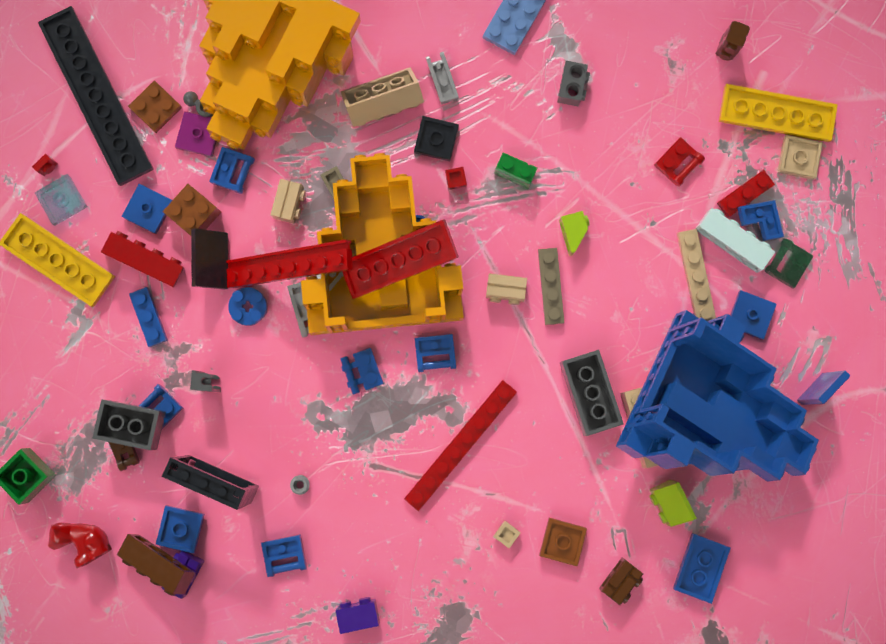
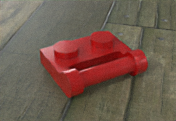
[654,137,705,187]

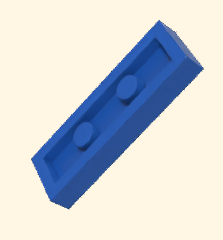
[129,287,168,347]

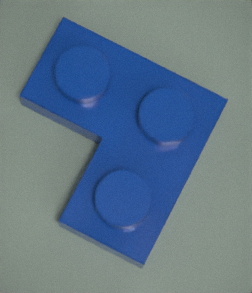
[737,200,784,241]

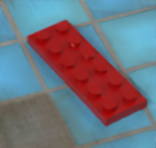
[342,219,459,299]

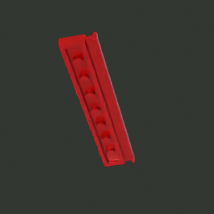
[226,239,353,288]

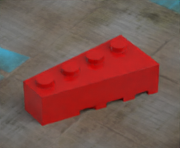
[101,230,184,288]

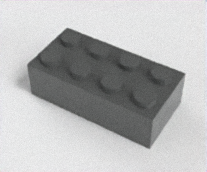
[559,350,624,436]

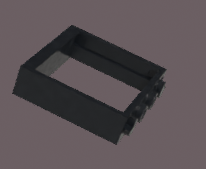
[162,455,259,510]

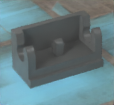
[190,370,221,393]

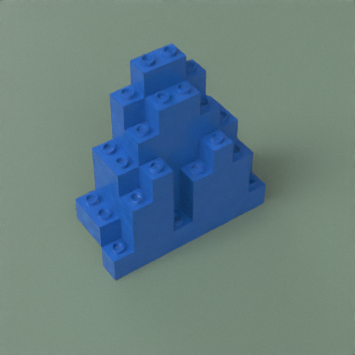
[616,310,819,482]

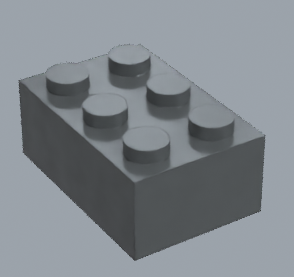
[92,399,166,450]

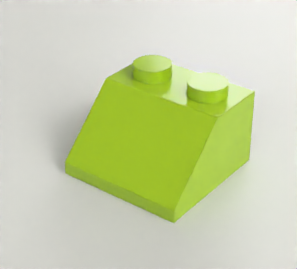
[649,480,697,527]

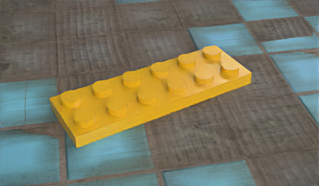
[718,84,838,142]
[0,213,115,308]

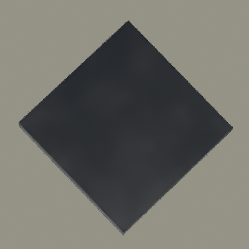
[414,116,459,162]

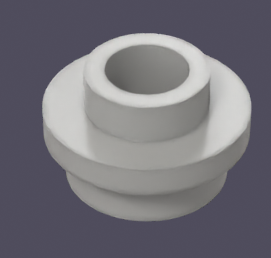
[290,475,310,495]

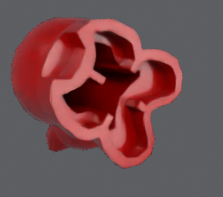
[48,522,112,569]

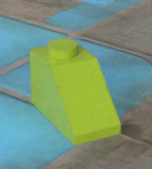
[559,211,590,256]

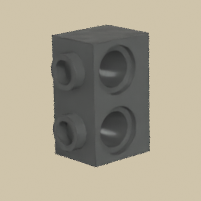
[557,61,590,107]

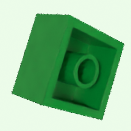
[0,448,56,505]

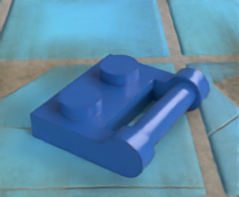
[209,147,255,194]
[415,334,456,373]
[139,384,183,429]
[261,534,307,577]

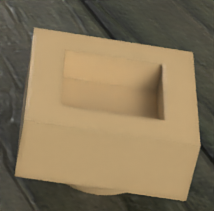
[493,520,521,548]

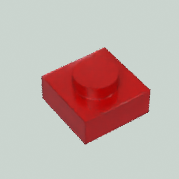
[32,153,58,176]
[445,167,467,190]

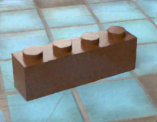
[117,534,195,596]

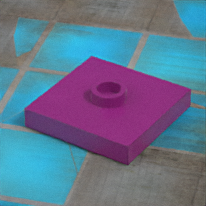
[175,111,217,157]

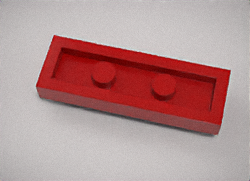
[717,170,775,218]

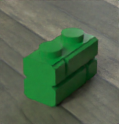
[494,152,538,189]

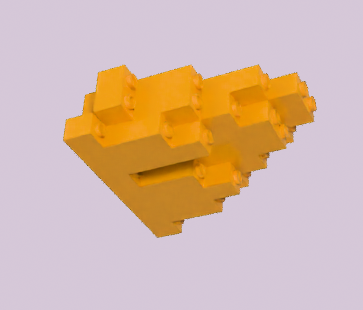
[199,0,361,150]
[301,153,464,335]

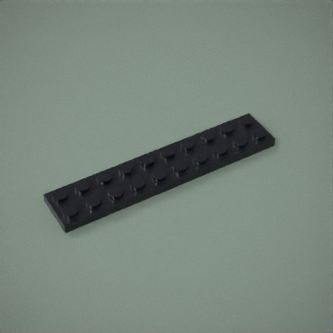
[38,6,154,186]

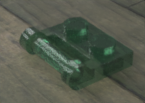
[765,238,814,289]

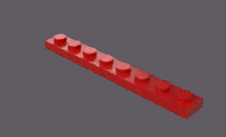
[404,380,517,512]

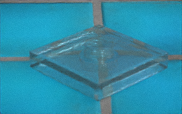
[34,174,87,226]

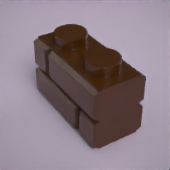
[715,21,750,61]
[599,557,644,605]

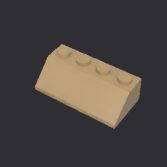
[341,67,424,127]

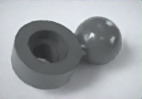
[183,91,214,117]

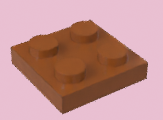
[128,80,183,133]
[539,517,587,567]

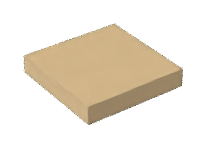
[777,135,823,180]

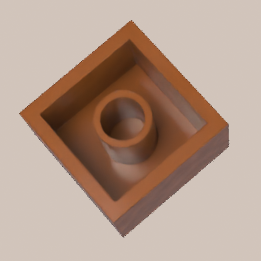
[163,183,221,236]

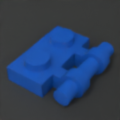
[340,348,384,395]

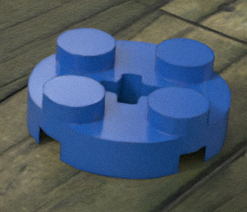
[228,287,268,326]

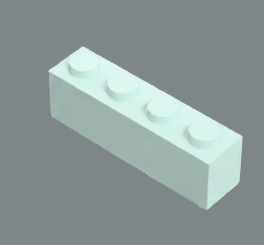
[695,208,775,273]

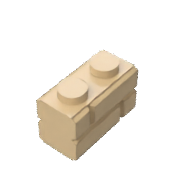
[270,179,306,224]
[486,273,527,305]

